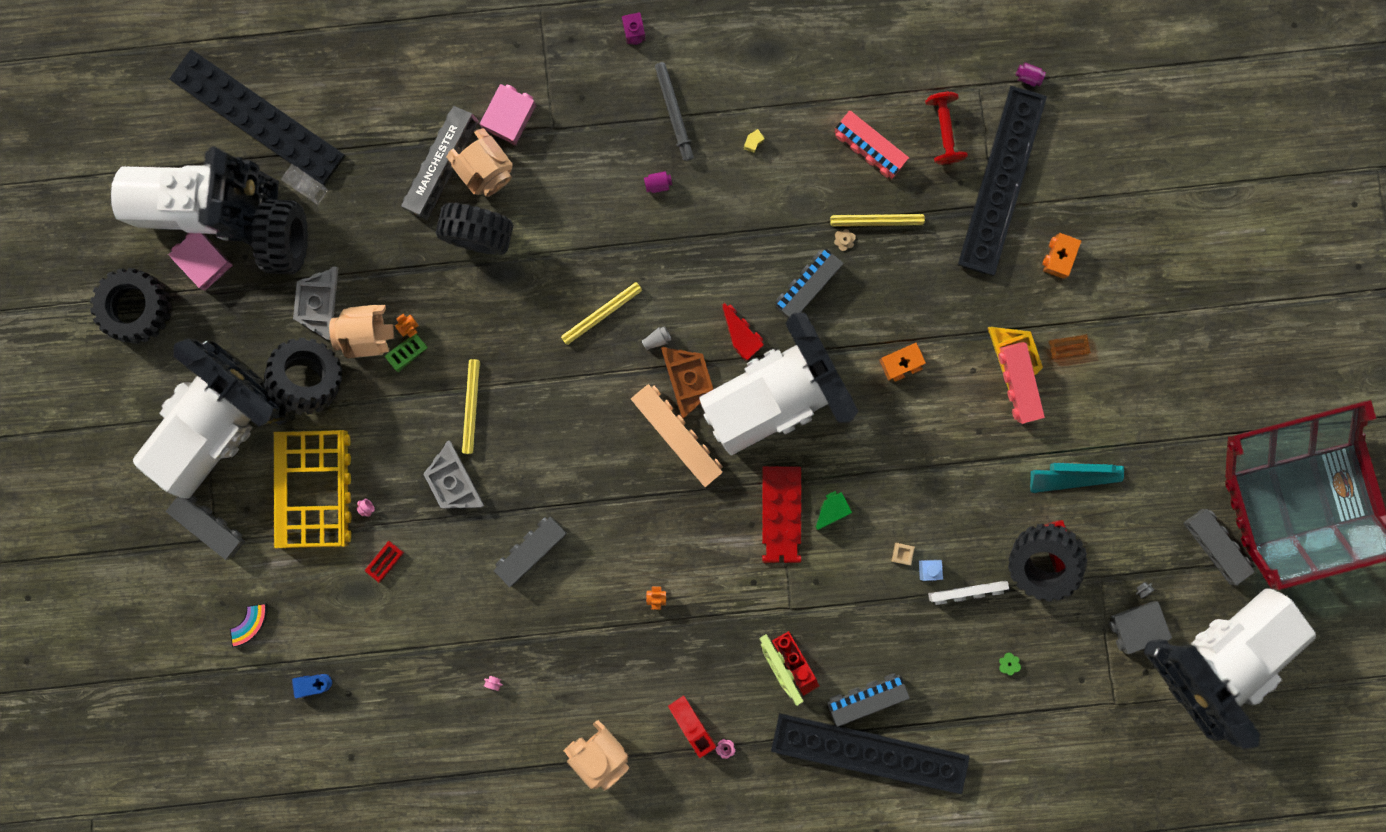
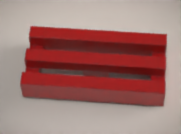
[364,541,405,583]

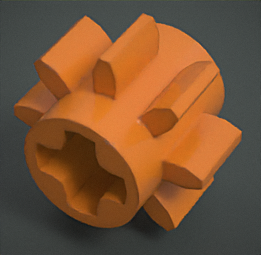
[395,313,419,338]
[646,586,666,610]

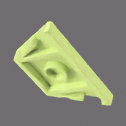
[759,634,803,706]

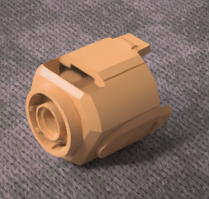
[446,128,512,197]
[329,305,394,358]
[564,720,630,791]

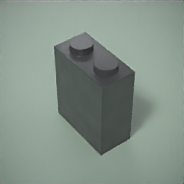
[1109,601,1172,654]

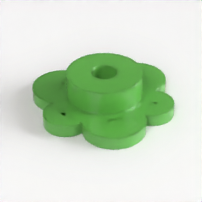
[999,653,1021,675]

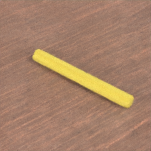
[830,214,925,226]
[561,282,642,345]
[462,359,480,454]

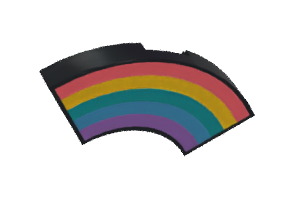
[230,603,268,648]

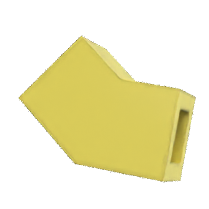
[744,129,764,153]

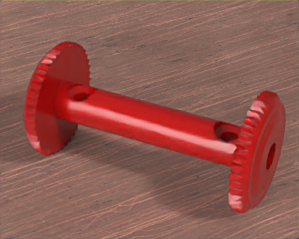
[925,92,968,165]

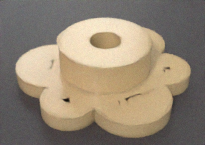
[834,229,856,251]

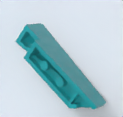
[1030,463,1124,493]

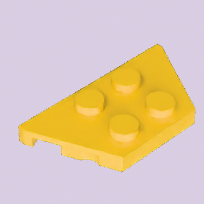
[988,327,1043,390]

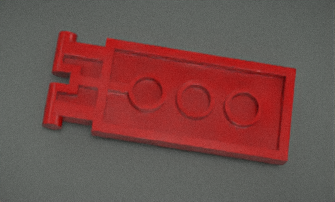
[762,466,801,563]

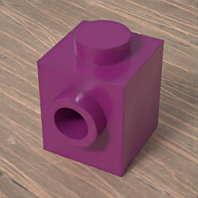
[622,12,645,45]

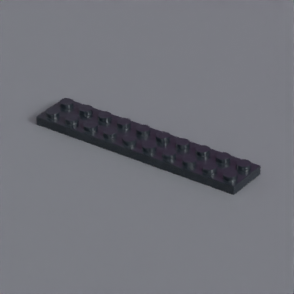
[169,49,345,186]
[957,85,1047,276]
[771,713,970,794]

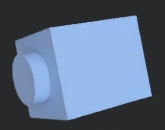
[919,560,943,581]

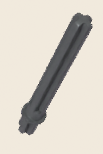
[655,62,694,161]

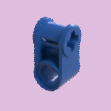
[292,674,332,698]

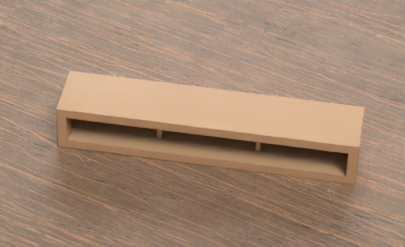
[631,384,723,487]

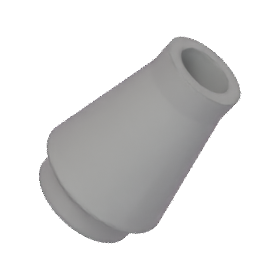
[642,326,672,350]

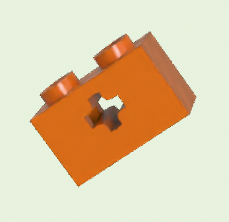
[1042,233,1081,279]
[879,343,926,382]

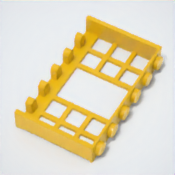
[274,430,351,548]

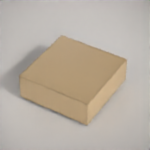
[891,543,915,566]

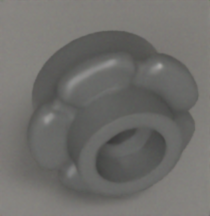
[1136,582,1155,599]

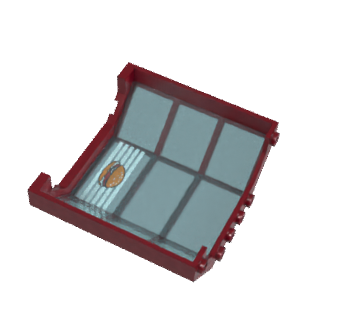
[1225,400,1386,590]

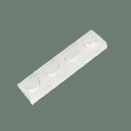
[928,581,1009,605]

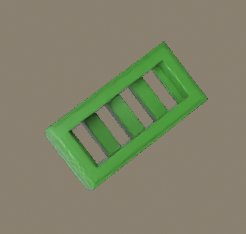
[384,334,428,372]

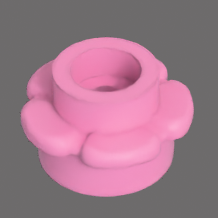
[357,499,375,517]
[484,676,503,691]
[716,739,735,759]

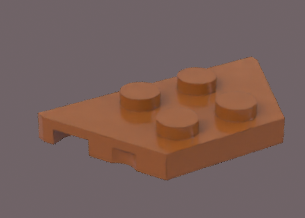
[661,347,714,419]

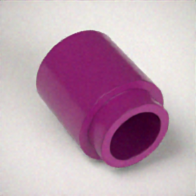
[1016,63,1046,87]
[644,171,672,193]

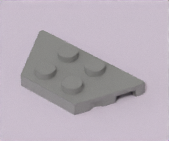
[293,267,338,340]
[424,440,484,508]

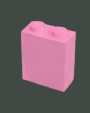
[480,84,536,145]
[168,233,233,291]

